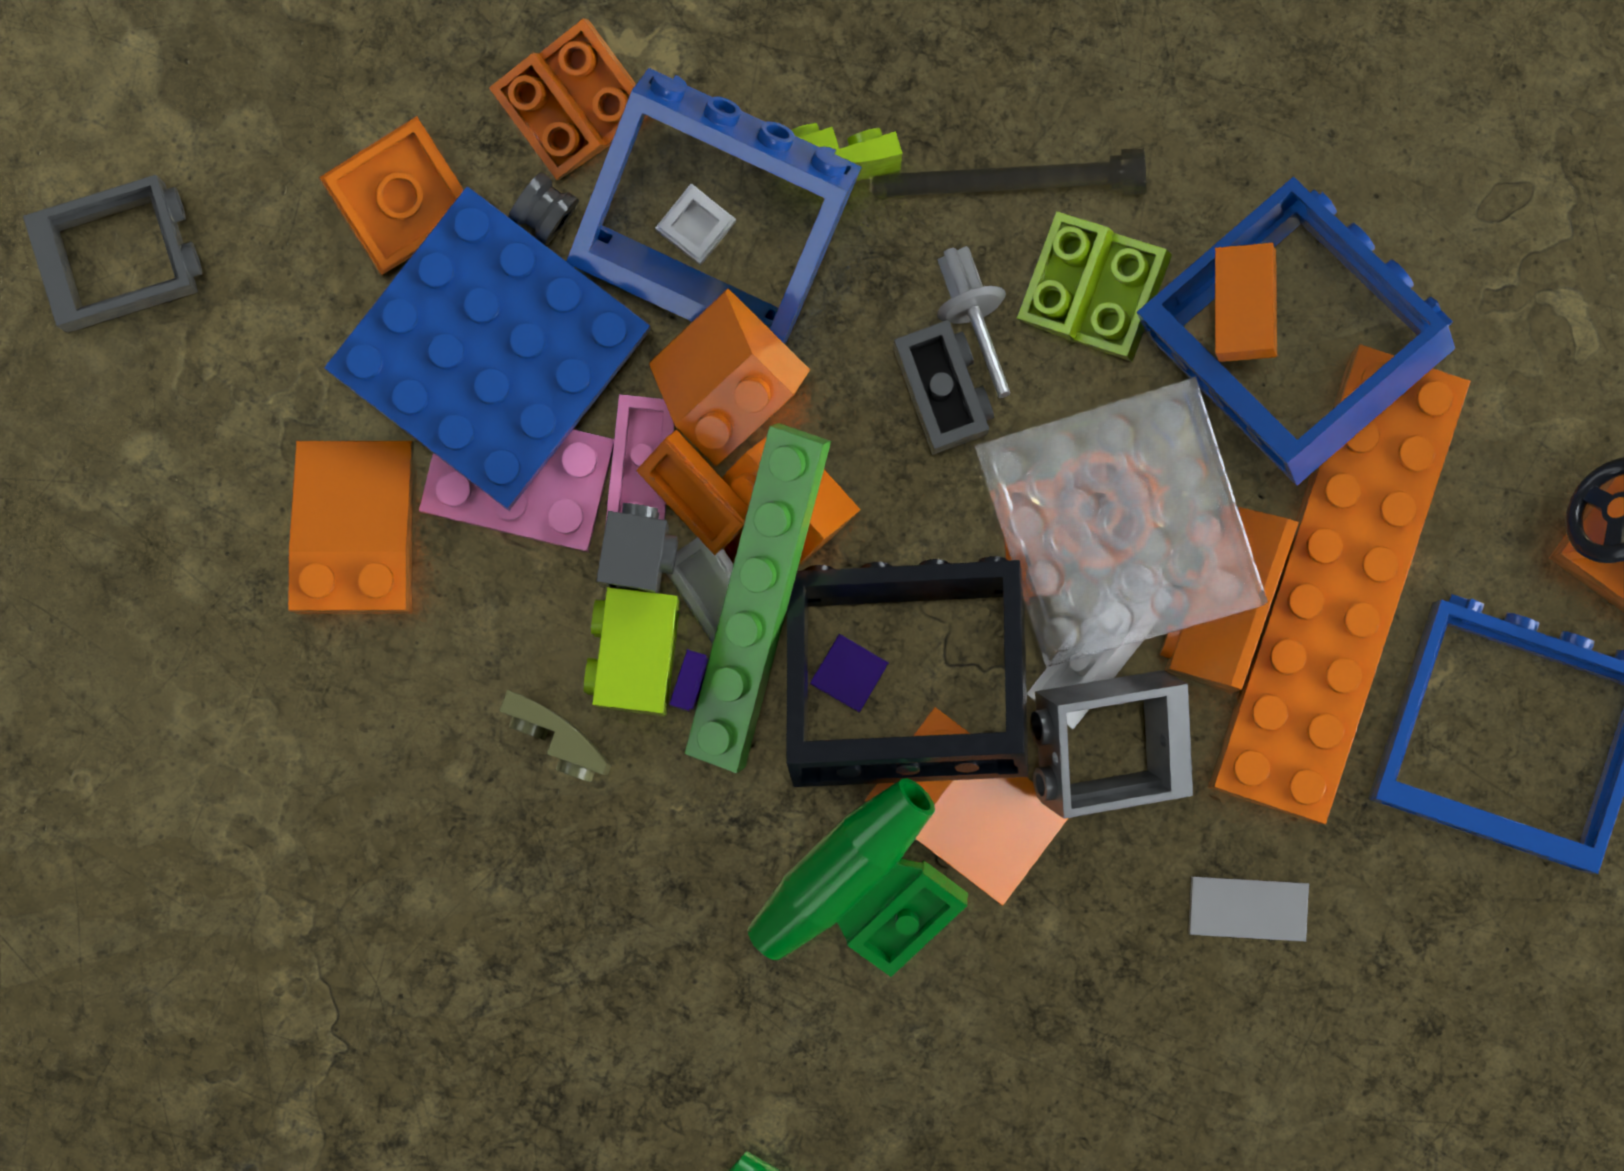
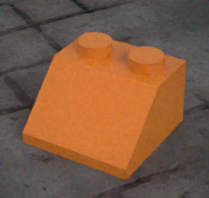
[649,288,810,466]

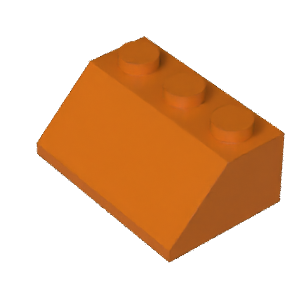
[1159,504,1299,694]

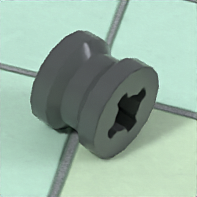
[508,172,579,245]

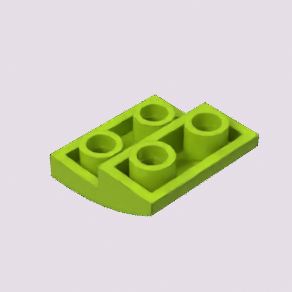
[791,123,903,181]
[1017,211,1172,362]

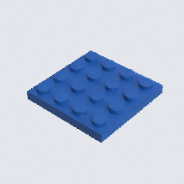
[324,186,651,511]

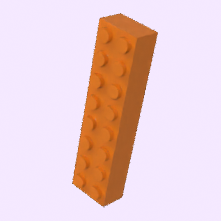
[1208,344,1471,824]

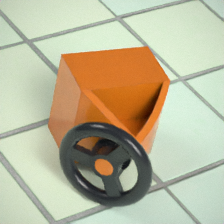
[1549,457,1624,613]

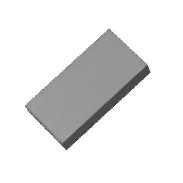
[1188,876,1309,942]

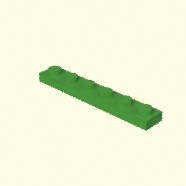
[685,423,831,773]

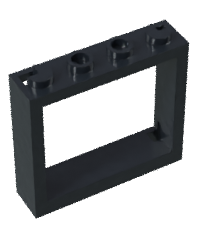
[786,556,1028,787]

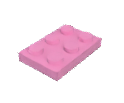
[419,429,614,553]

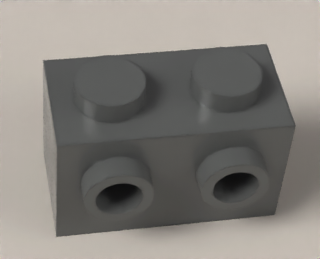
[893,320,995,455]
[596,503,679,594]

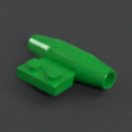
[747,778,968,977]

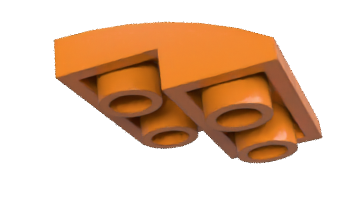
[489,18,649,180]

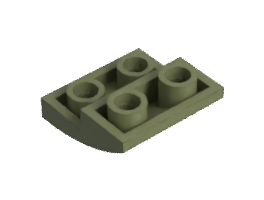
[500,689,612,783]

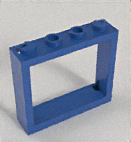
[566,68,862,344]
[1137,176,1455,486]
[1368,594,1624,874]

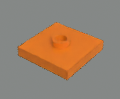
[318,116,464,276]

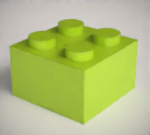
[583,587,681,717]

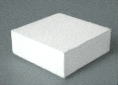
[655,184,736,266]

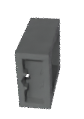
[23,175,202,333]
[1030,670,1193,819]

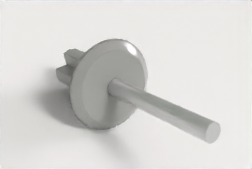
[937,246,1010,398]

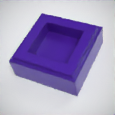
[810,634,889,713]
[669,649,709,713]

